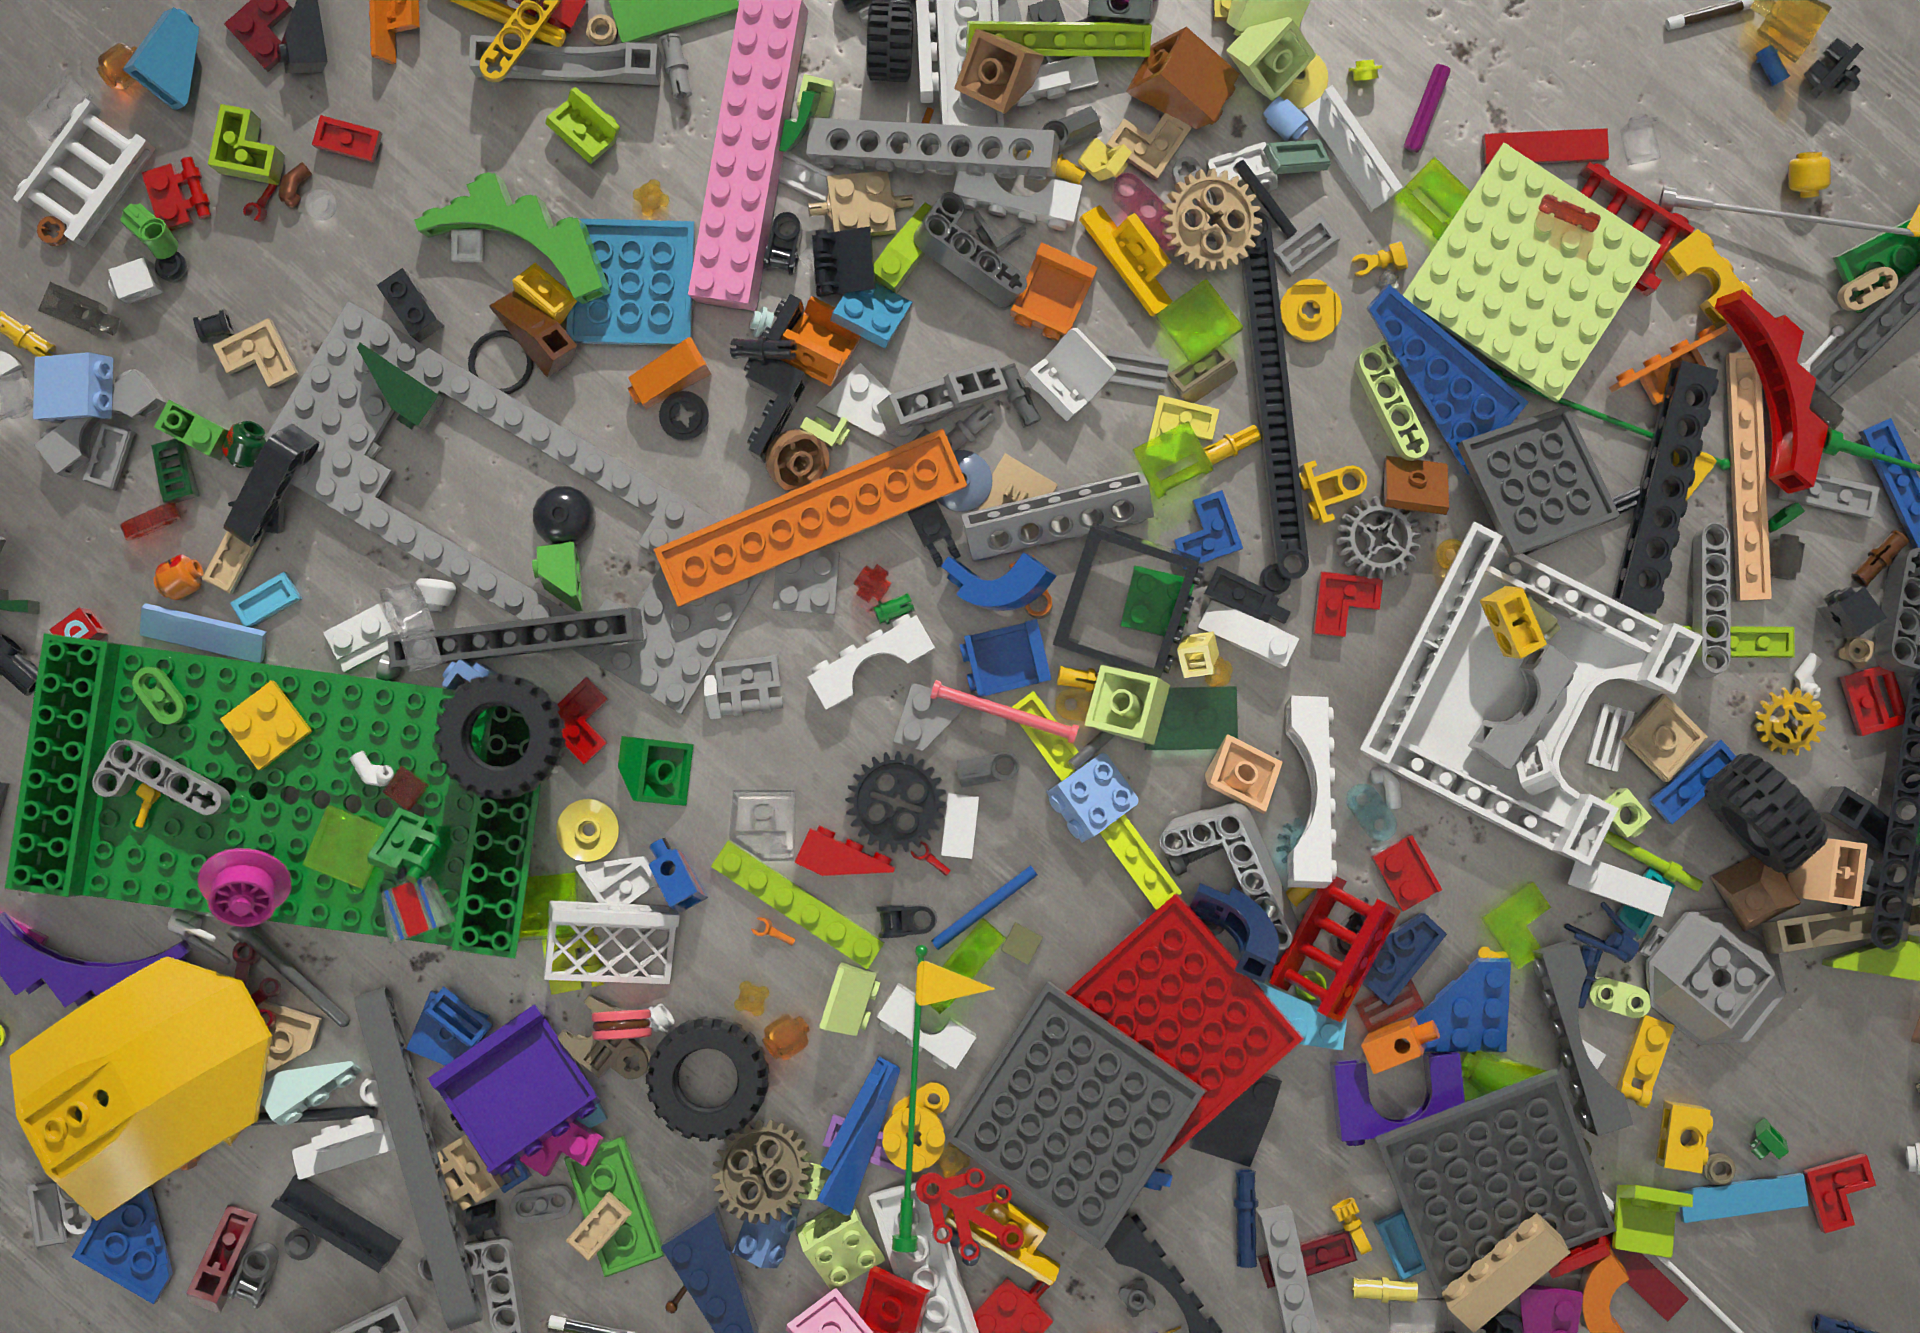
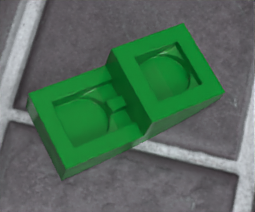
[779,90,821,152]

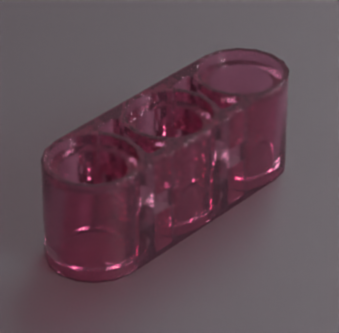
[1111,173,1177,250]

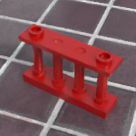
[1578,162,1695,296]
[1269,876,1401,1023]

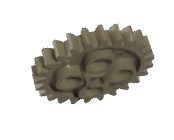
[712,1120,814,1225]

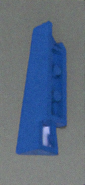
[817,1057,900,1216]

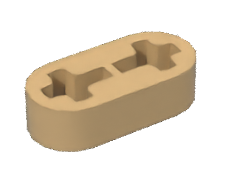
[1837,267,1898,311]

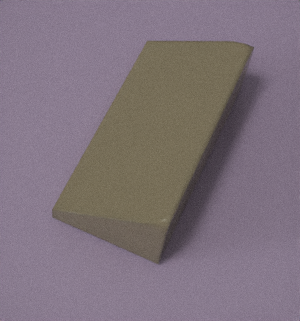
[1167,341,1238,403]

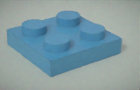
[830,283,913,349]

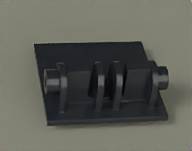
[812,226,876,297]

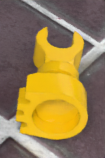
[1351,241,1408,277]
[1331,1198,1372,1255]

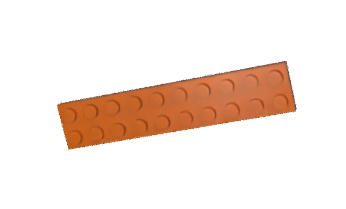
[654,428,967,607]

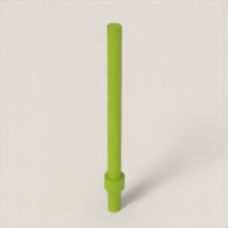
[1603,830,1703,892]

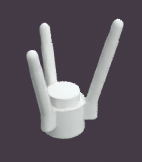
[168,908,229,964]

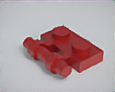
[141,157,211,231]

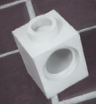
[108,257,164,305]

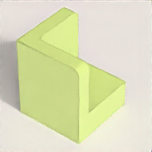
[797,74,836,118]

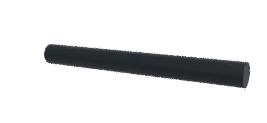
[250,1106,377,1126]

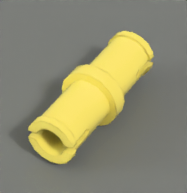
[1352,1277,1418,1303]

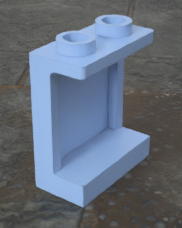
[33,352,113,423]

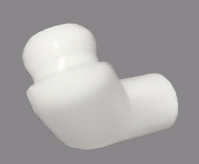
[1794,653,1823,700]
[349,751,394,787]
[1369,765,1402,809]

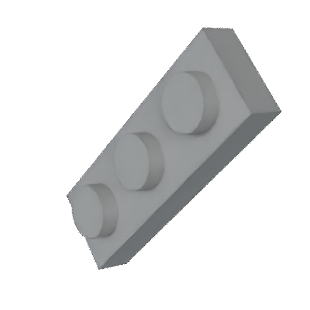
[1778,473,1880,519]

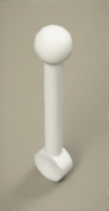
[1800,325,1845,372]

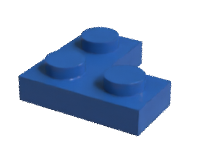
[1173,490,1243,570]

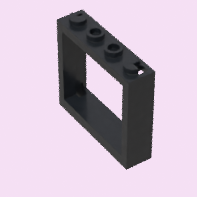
[1052,523,1204,678]

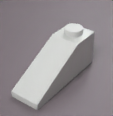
[1197,600,1299,668]
[1568,859,1672,917]

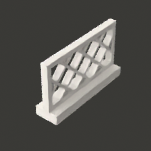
[543,901,680,984]

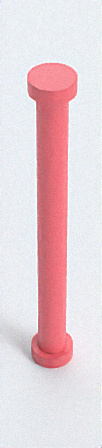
[930,680,1079,744]

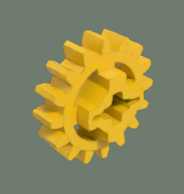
[1754,687,1826,756]

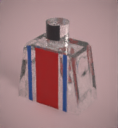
[381,865,456,944]

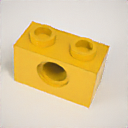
[1655,1101,1713,1173]

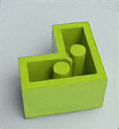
[208,104,285,185]

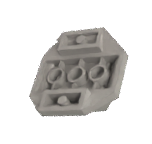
[1646,907,1787,1045]

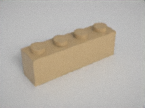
[1442,1213,1570,1333]

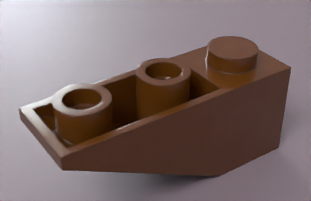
[489,291,577,377]

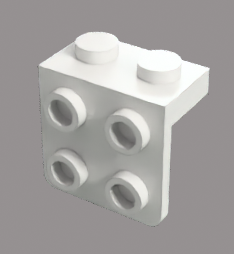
[1024,328,1116,421]

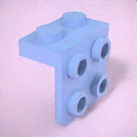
[1046,753,1139,843]

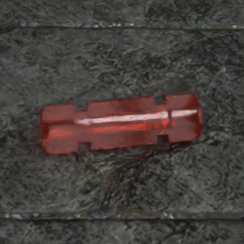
[1539,194,1601,232]

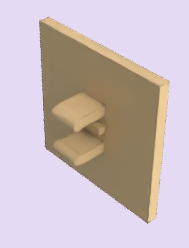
[977,453,1058,529]

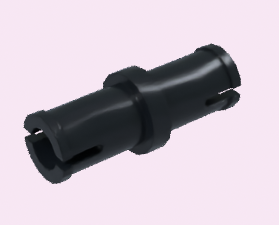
[730,337,797,362]

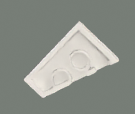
[816,363,926,448]

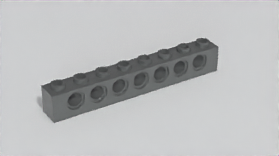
[387,607,644,668]

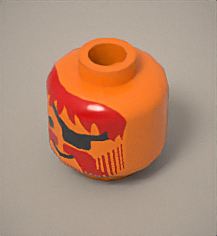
[153,554,204,600]

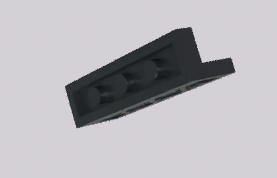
[271,1174,404,1273]

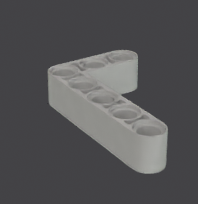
[1159,801,1299,950]
[418,1237,528,1333]

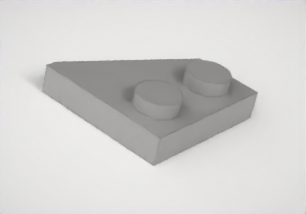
[893,682,967,751]

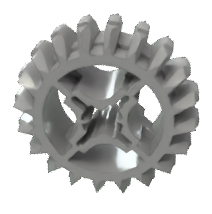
[1336,496,1421,580]

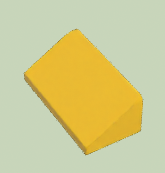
[512,262,577,324]

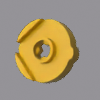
[1280,279,1342,342]
[882,1106,945,1172]

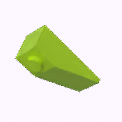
[874,202,932,293]
[1822,935,1920,981]

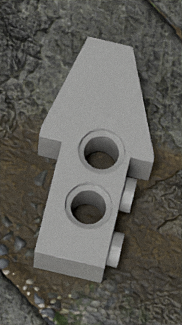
[877,360,1008,434]

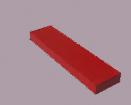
[1482,128,1609,167]

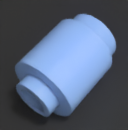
[1263,96,1309,142]

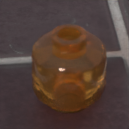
[96,43,137,90]
[762,1013,810,1060]

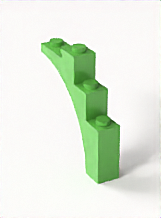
[414,173,611,304]

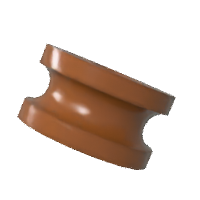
[37,216,69,247]

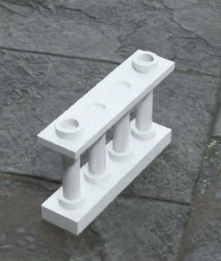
[13,98,156,248]

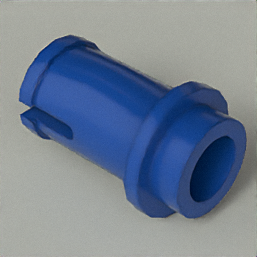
[1756,44,1790,86]

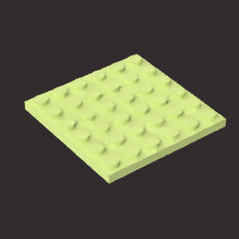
[1403,143,1661,402]

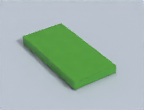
[609,0,739,43]
[564,1136,665,1277]

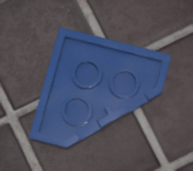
[1413,958,1511,1052]
[72,1187,173,1304]

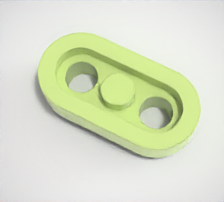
[1588,977,1651,1018]

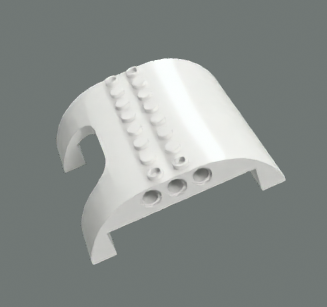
[1359,522,1703,866]

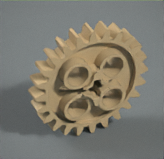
[1161,168,1262,272]

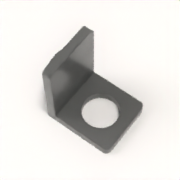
[974,211,1027,254]

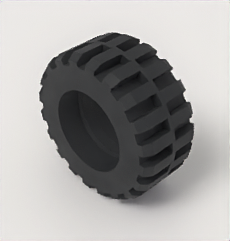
[434,674,566,799]
[1704,753,1828,874]
[646,1016,770,1142]

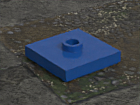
[406,990,490,1066]

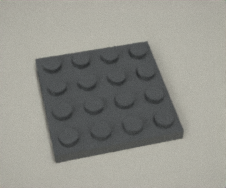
[1457,405,1620,557]

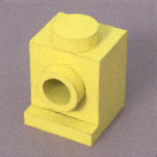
[1177,631,1219,678]

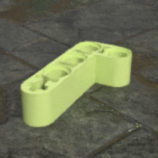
[1354,340,1429,461]

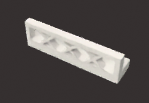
[1302,85,1403,212]

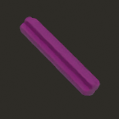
[1404,64,1451,153]

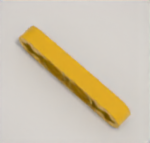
[480,0,561,83]

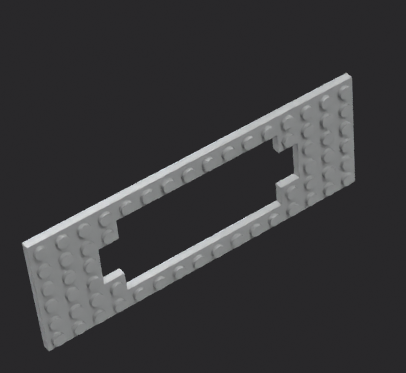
[254,301,767,714]

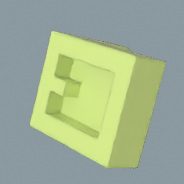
[800,417,851,451]

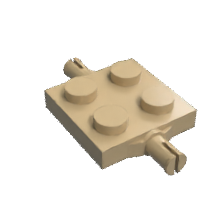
[808,171,914,236]

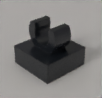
[465,1199,501,1242]

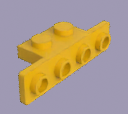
[1079,205,1173,316]
[944,1194,1061,1286]

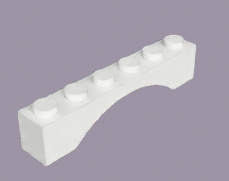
[1285,696,1337,888]

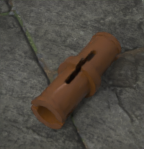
[1851,530,1909,588]

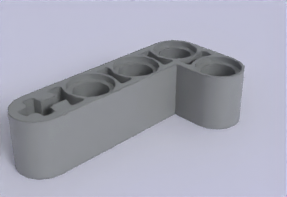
[92,740,231,815]

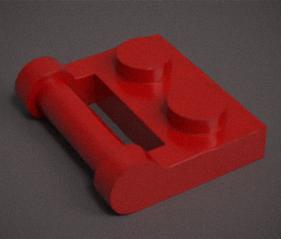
[1840,665,1906,736]

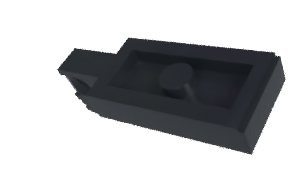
[1204,566,1291,624]

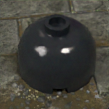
[533,486,596,546]

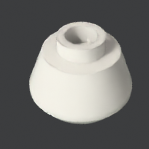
[414,578,457,612]

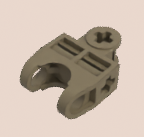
[558,995,651,1080]

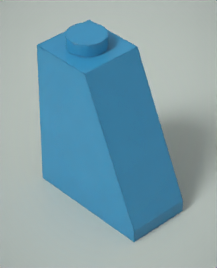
[123,7,200,110]

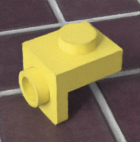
[1078,138,1132,182]

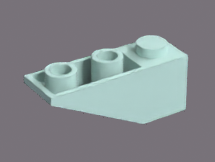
[261,1061,362,1126]

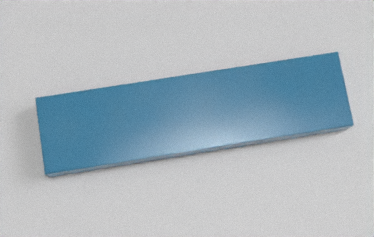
[1677,1173,1809,1223]

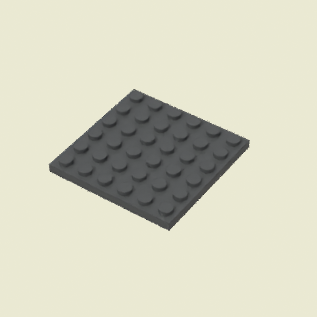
[946,982,1207,1251]
[1375,1068,1616,1298]

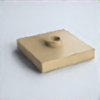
[1621,694,1708,782]

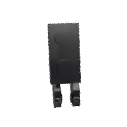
[907,500,961,568]

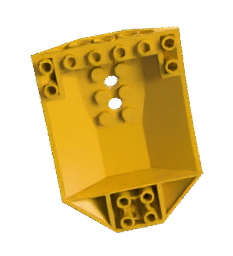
[9,956,272,1221]

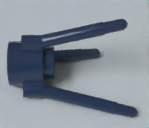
[1565,902,1639,963]

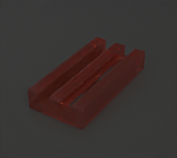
[1353,979,1424,1033]

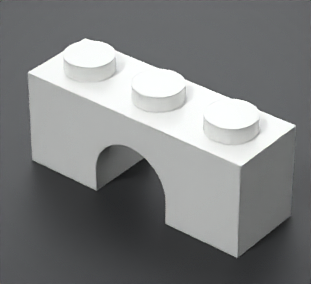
[877,983,977,1069]

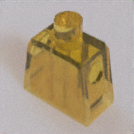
[1750,0,1832,63]

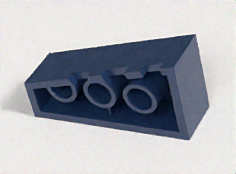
[661,1206,759,1333]

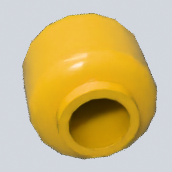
[1788,152,1831,198]

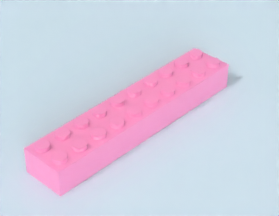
[688,0,808,311]

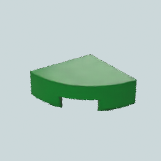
[1768,503,1805,533]

